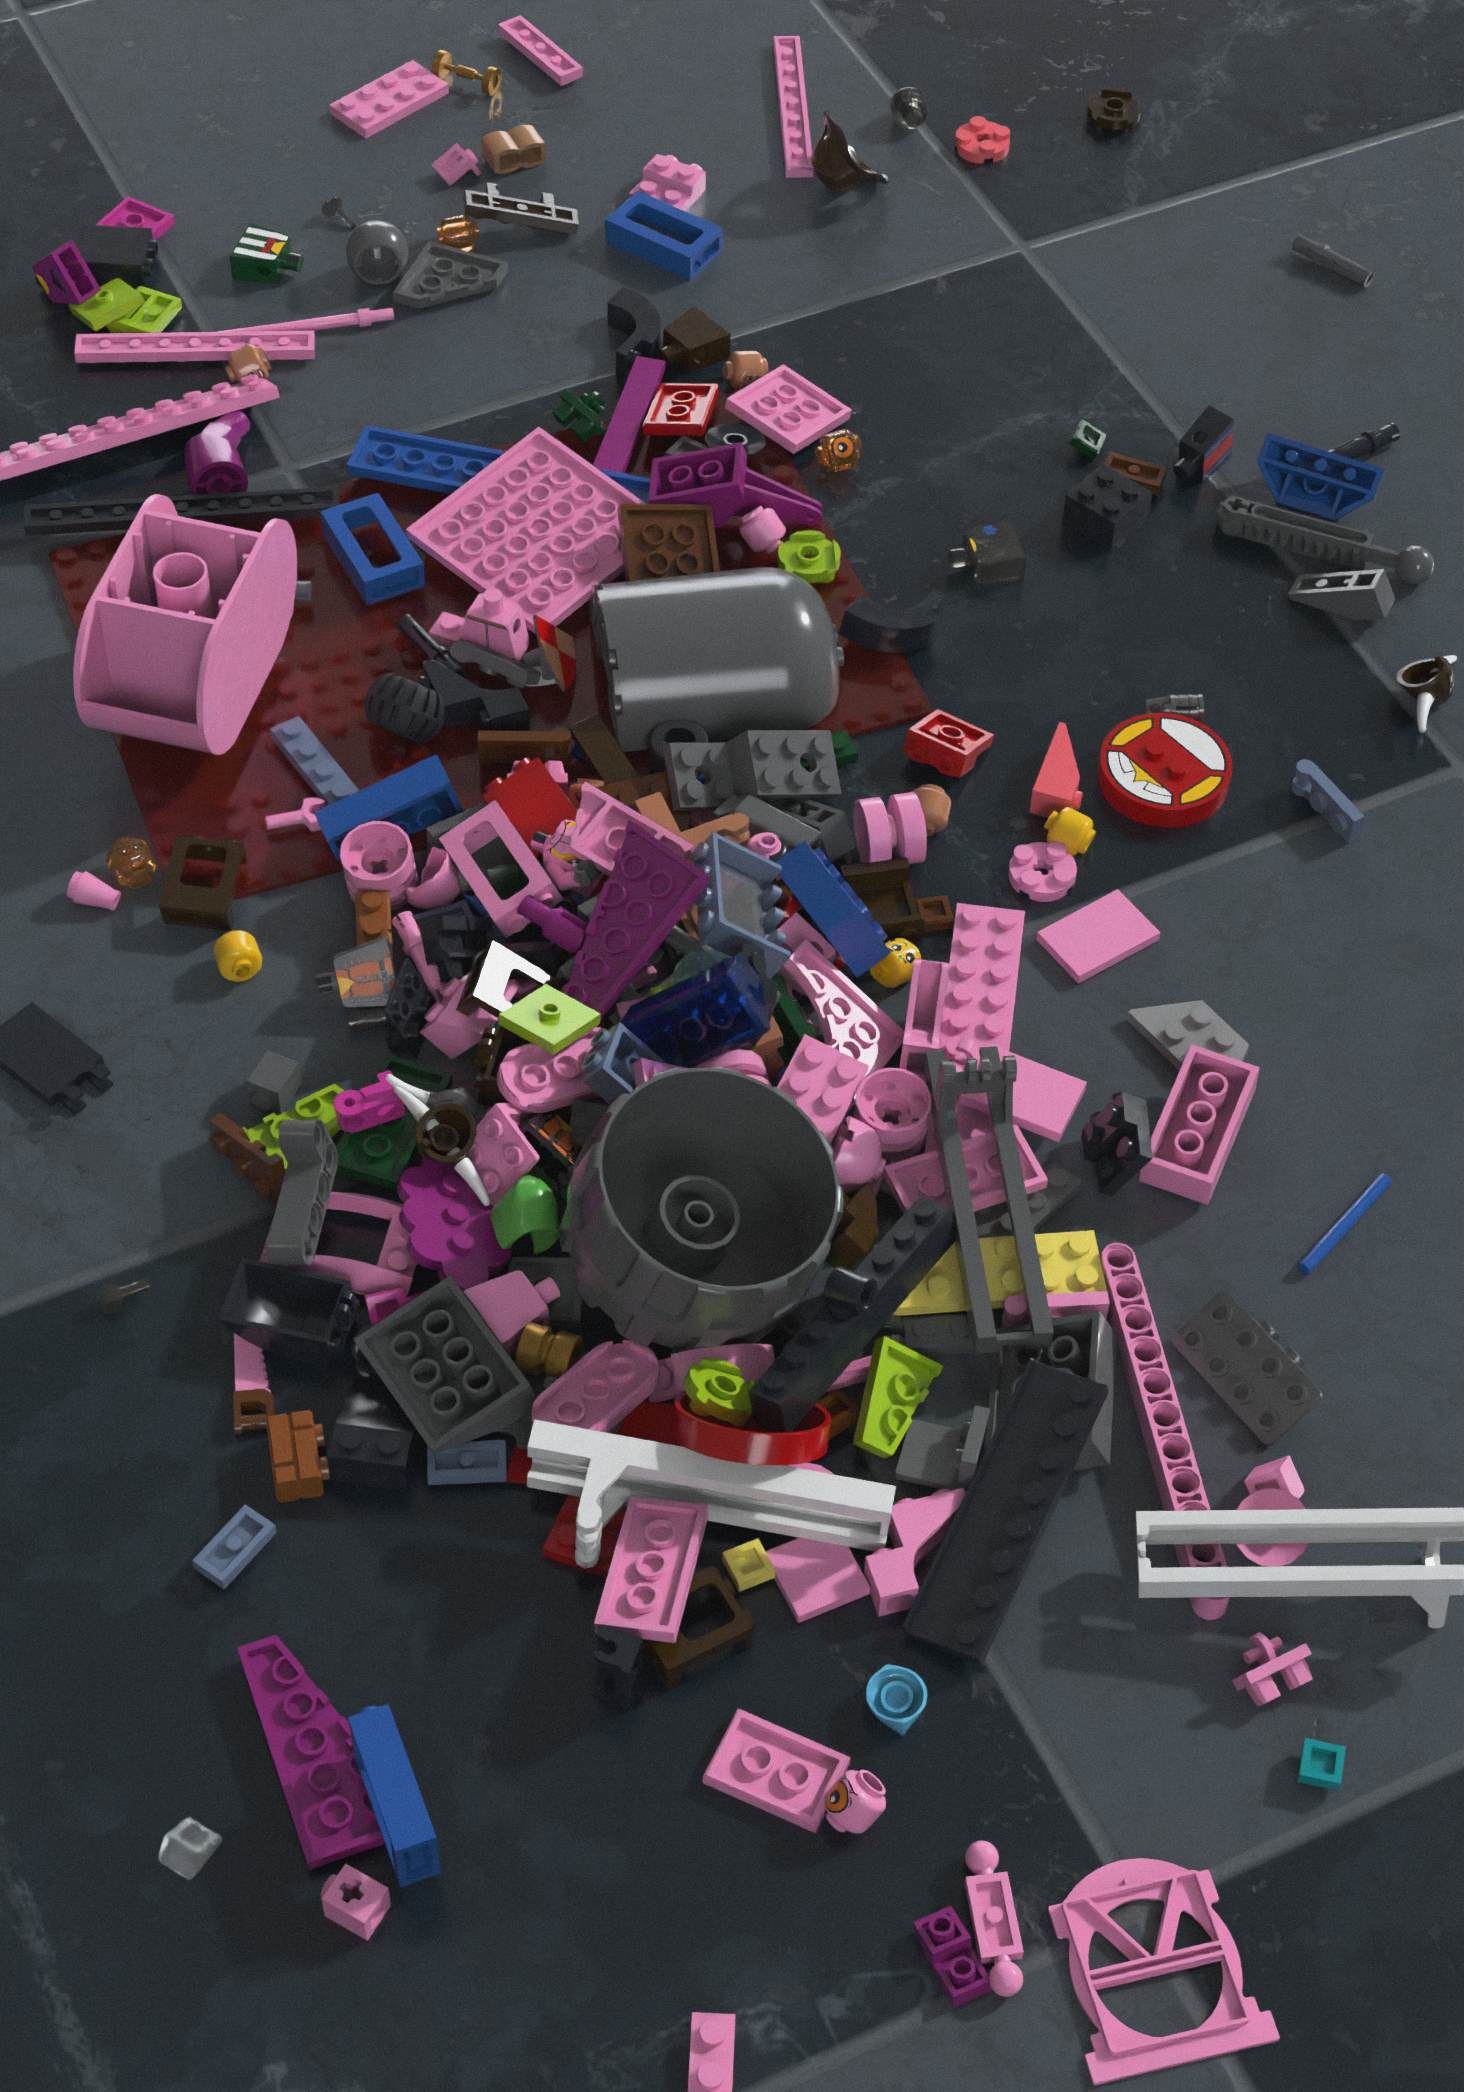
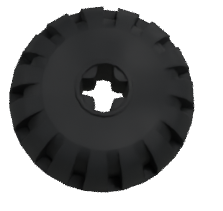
[364,673,446,744]

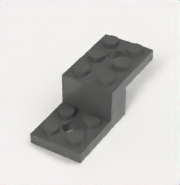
[663,730,842,811]

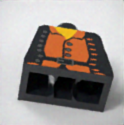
[520,1111,585,1189]

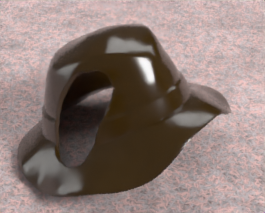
[811,109,889,193]

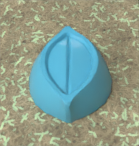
[866,1664,927,1735]

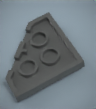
[393,241,508,308]

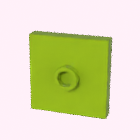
[68,277,145,331]
[498,984,601,1055]

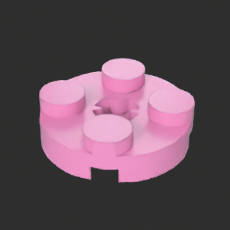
[1008,841,1077,902]

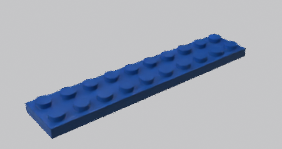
[347,425,650,504]

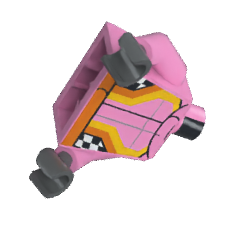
[530,802,630,898]

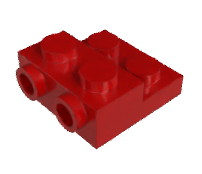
[902,709,994,778]

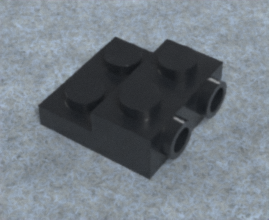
[1081,1092,1153,1196]

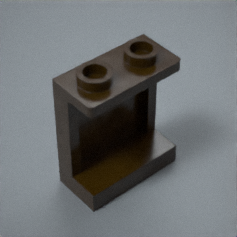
[840,857,925,943]

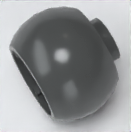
[346,220,409,285]

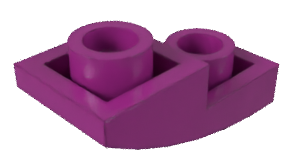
[913,1906,992,2007]

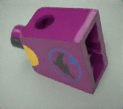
[32,240,101,305]

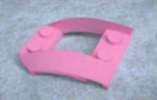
[260,1192,417,1298]

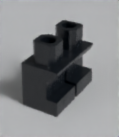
[419,916,493,983]

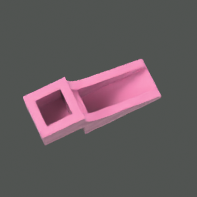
[900,959,949,1082]
[864,1488,966,1617]

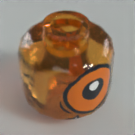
[815,429,863,472]

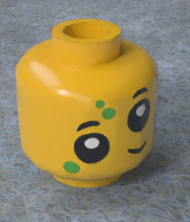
[870,938,921,988]

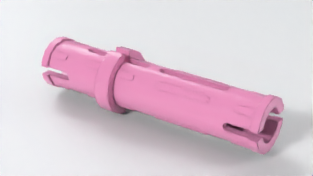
[391,911,447,1003]

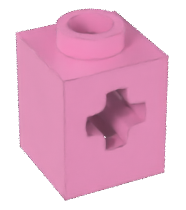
[321,1863,391,1941]

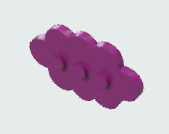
[397,1157,511,1294]

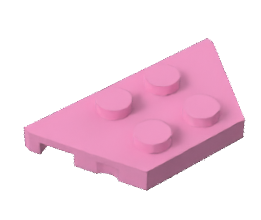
[570,782,694,877]

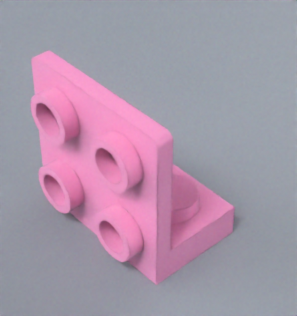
[468,1103,539,1206]

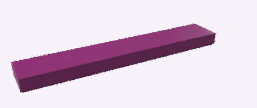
[593,356,665,474]

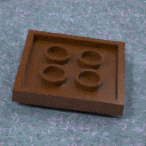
[617,504,720,581]

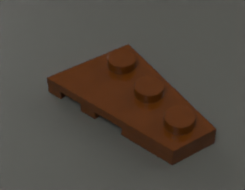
[209,1113,285,1207]

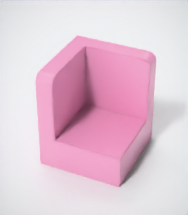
[1244,1455,1305,1499]

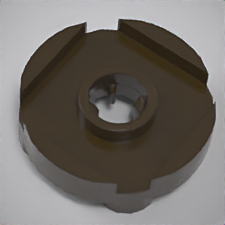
[1087,88,1142,133]

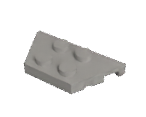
[1127,1000,1249,1071]

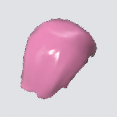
[405,847,461,911]

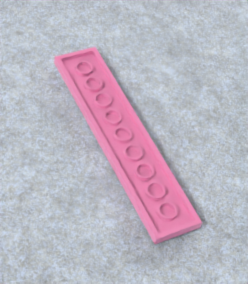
[0,374,280,481]
[925,903,1025,1153]

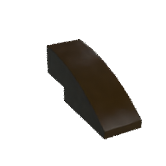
[826,1182,877,1269]

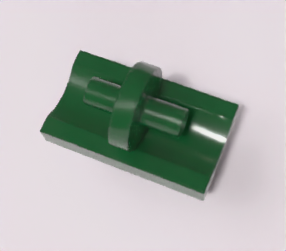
[552,388,606,443]

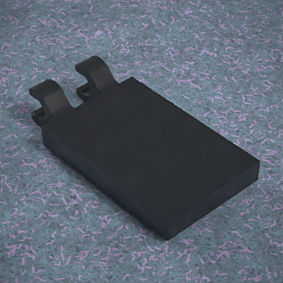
[0,1002,114,1115]

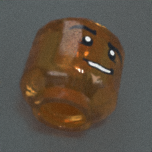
[105,836,156,889]

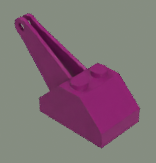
[648,442,822,528]

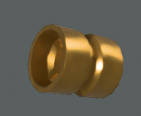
[515,1322,583,1379]

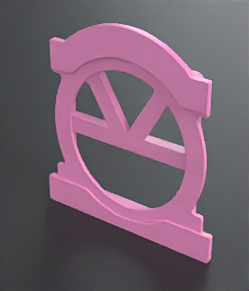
[1048,1858,1280,2086]

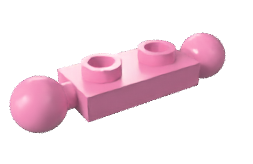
[964,1840,1024,1997]

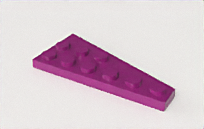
[562,820,711,1021]
[237,1635,385,1870]

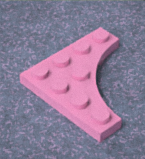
[783,939,904,1116]

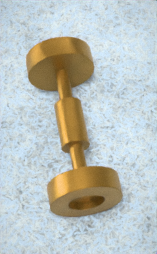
[431,50,502,96]

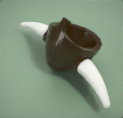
[1396,653,1457,733]
[394,1086,490,1206]

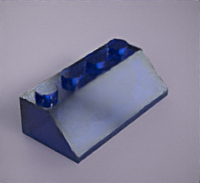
[620,952,771,1068]

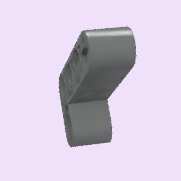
[267,1119,338,1266]

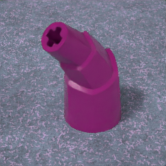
[185,410,250,495]

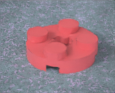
[955,116,1010,163]

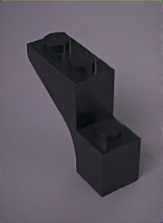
[419,660,530,731]

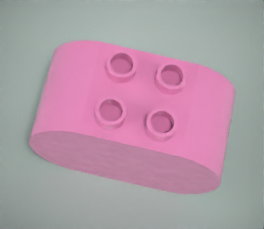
[73,494,297,755]

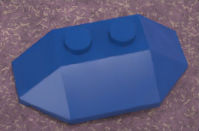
[1257,433,1385,522]

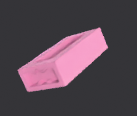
[439,800,564,938]

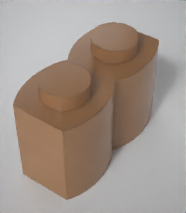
[481,125,546,174]

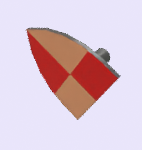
[523,615,577,692]

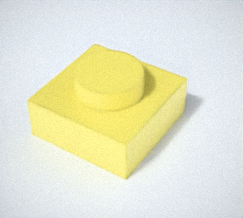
[722,1538,775,1592]

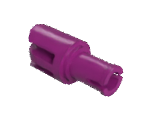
[517,894,588,953]

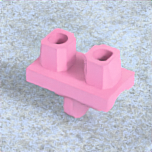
[1232,1632,1313,1707]

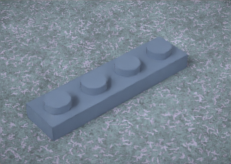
[270,716,359,806]

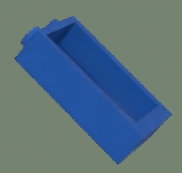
[604,191,723,281]
[320,493,425,605]
[348,1704,441,1888]

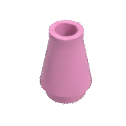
[66,871,121,911]

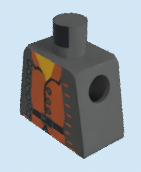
[316,935,397,1007]

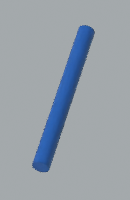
[1297,1173,1392,1275]

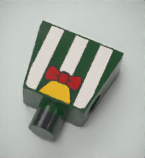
[230,223,304,284]

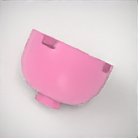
[831,1116,886,1192]

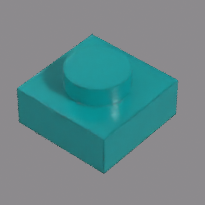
[1297,1738,1346,1791]

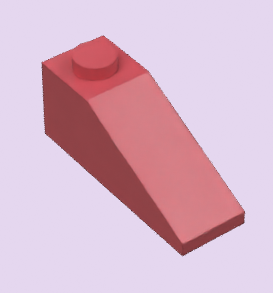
[1029,722,1083,818]

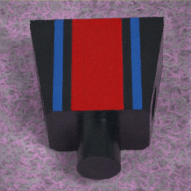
[1173,405,1234,481]

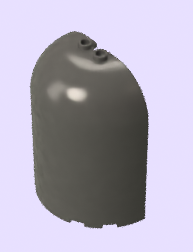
[589,567,844,752]

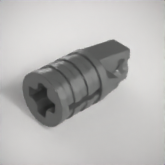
[1144,694,1204,723]

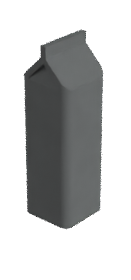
[713,794,822,852]

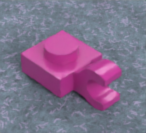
[364,1287,426,1325]

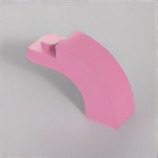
[649,1344,775,1402]

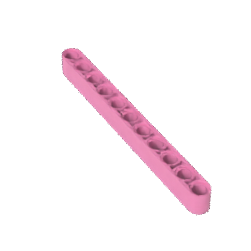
[1101,1243,1230,1620]

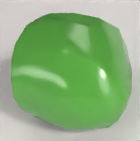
[490,1175,559,1255]

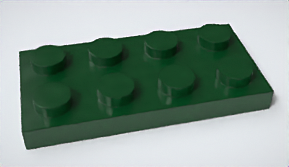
[336,1054,453,1191]

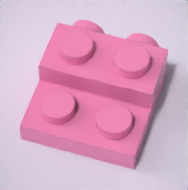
[629,154,706,212]

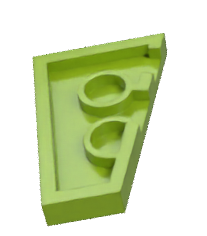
[242,1084,344,1173]
[853,1336,944,1459]

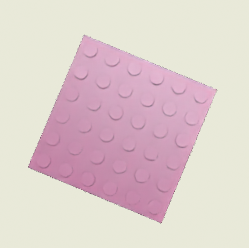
[406,427,646,634]

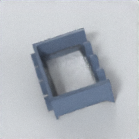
[692,832,791,980]

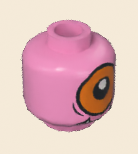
[824,1769,886,1834]

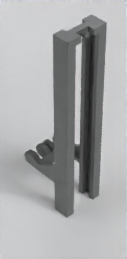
[924,1046,1054,1354]

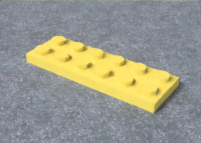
[874,1230,1107,1316]

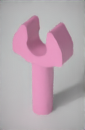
[265,797,326,832]

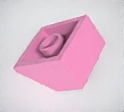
[420,972,519,1059]

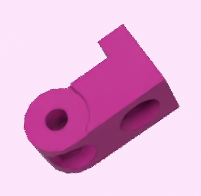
[334,1070,406,1133]

